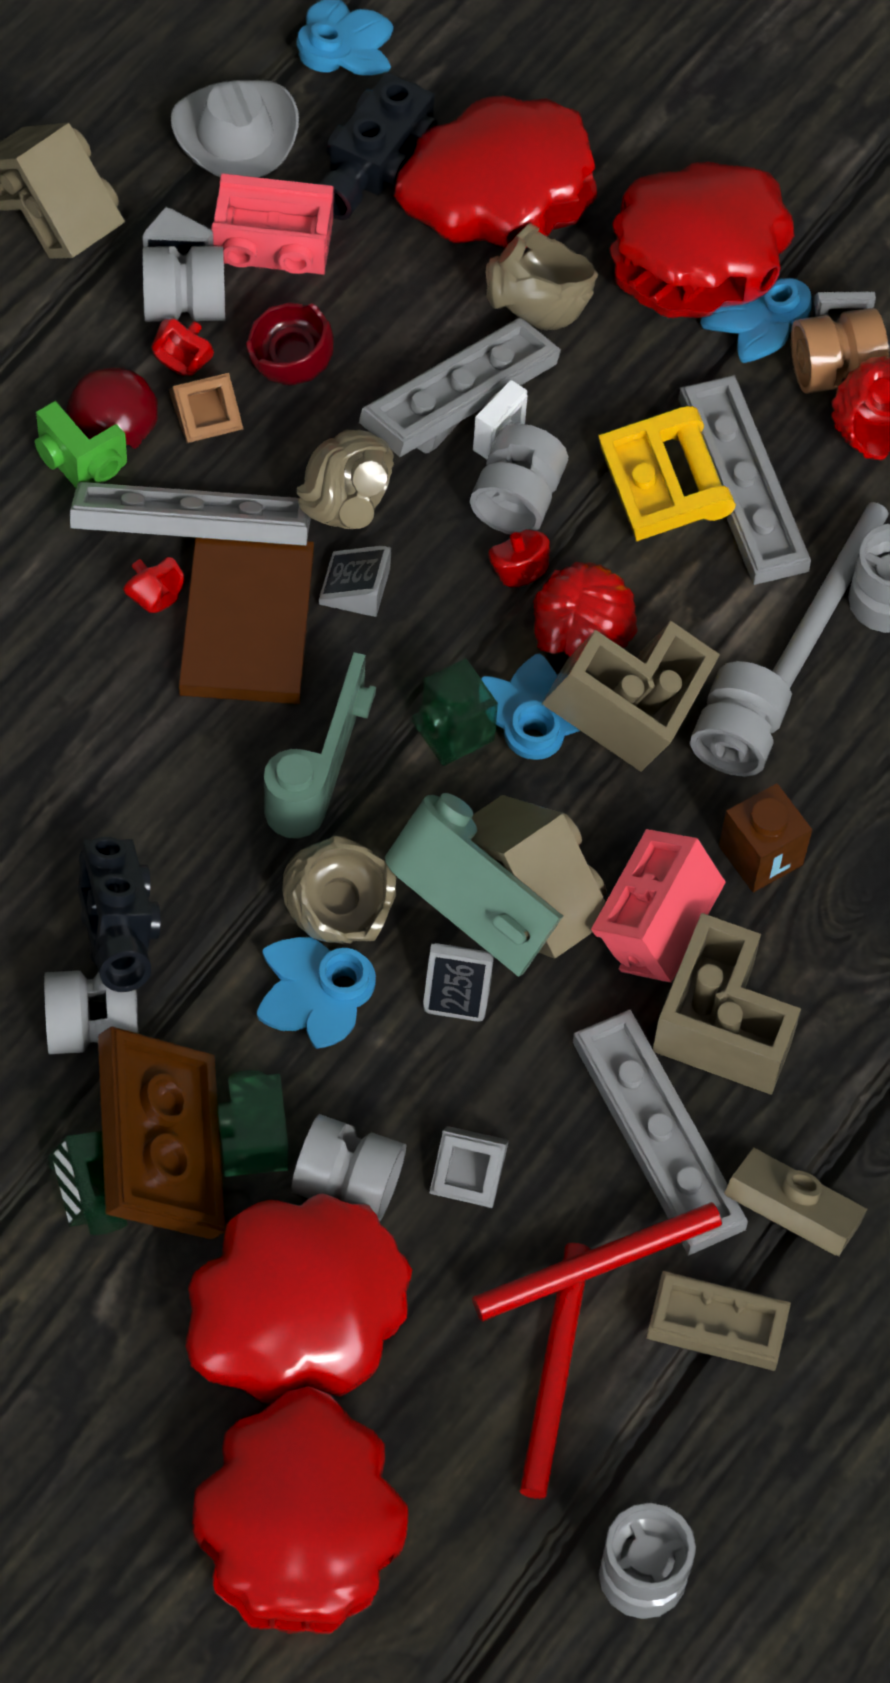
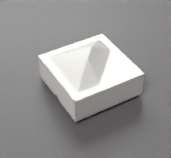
[473,380,528,459]

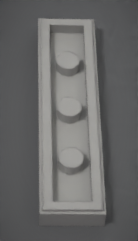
[359,317,561,457]
[679,375,811,585]
[70,482,311,546]
[573,1009,748,1256]

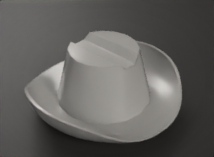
[171,80,299,177]

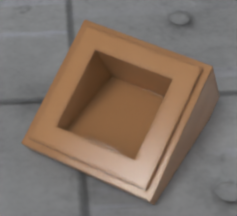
[169,373,243,443]

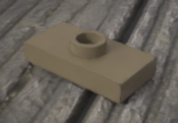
[724,1148,867,1256]
[646,1271,791,1371]

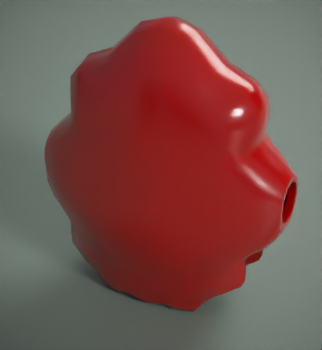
[394,96,597,248]
[609,161,794,318]
[185,1193,412,1404]
[192,1386,408,1634]

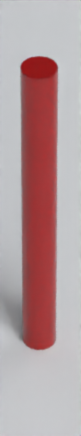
[472,1202,722,1321]
[520,1243,591,1499]

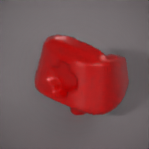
[151,318,214,376]
[488,529,550,587]
[123,557,184,613]

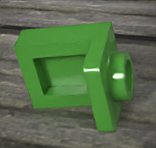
[35,401,127,488]

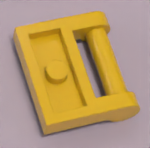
[598,406,736,541]

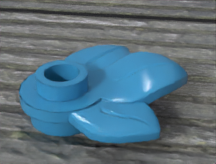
[296,0,393,75]
[700,278,813,363]
[478,654,580,760]
[257,937,376,1049]

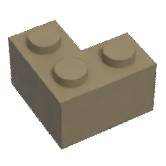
[0,123,125,258]
[542,620,720,771]
[471,795,607,958]
[653,913,801,1095]

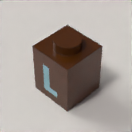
[719,783,812,892]

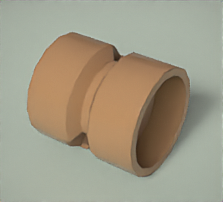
[791,308,889,394]

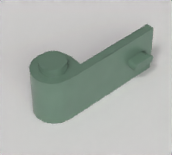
[264,652,376,838]
[385,793,564,977]

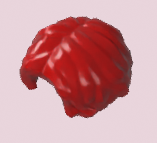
[832,356,890,460]
[533,562,638,656]

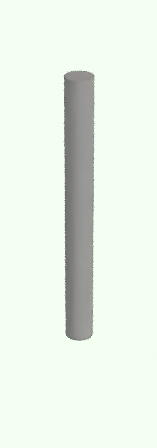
[772,502,889,688]

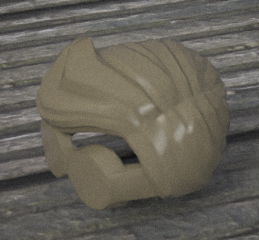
[486,223,598,331]
[297,430,394,529]
[282,836,396,944]

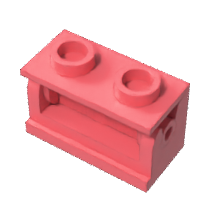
[212,174,334,275]
[591,829,726,983]

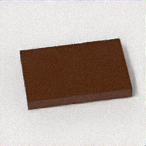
[179,537,314,704]
[98,1026,225,1240]

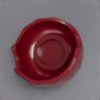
[246,303,334,386]
[66,368,158,449]

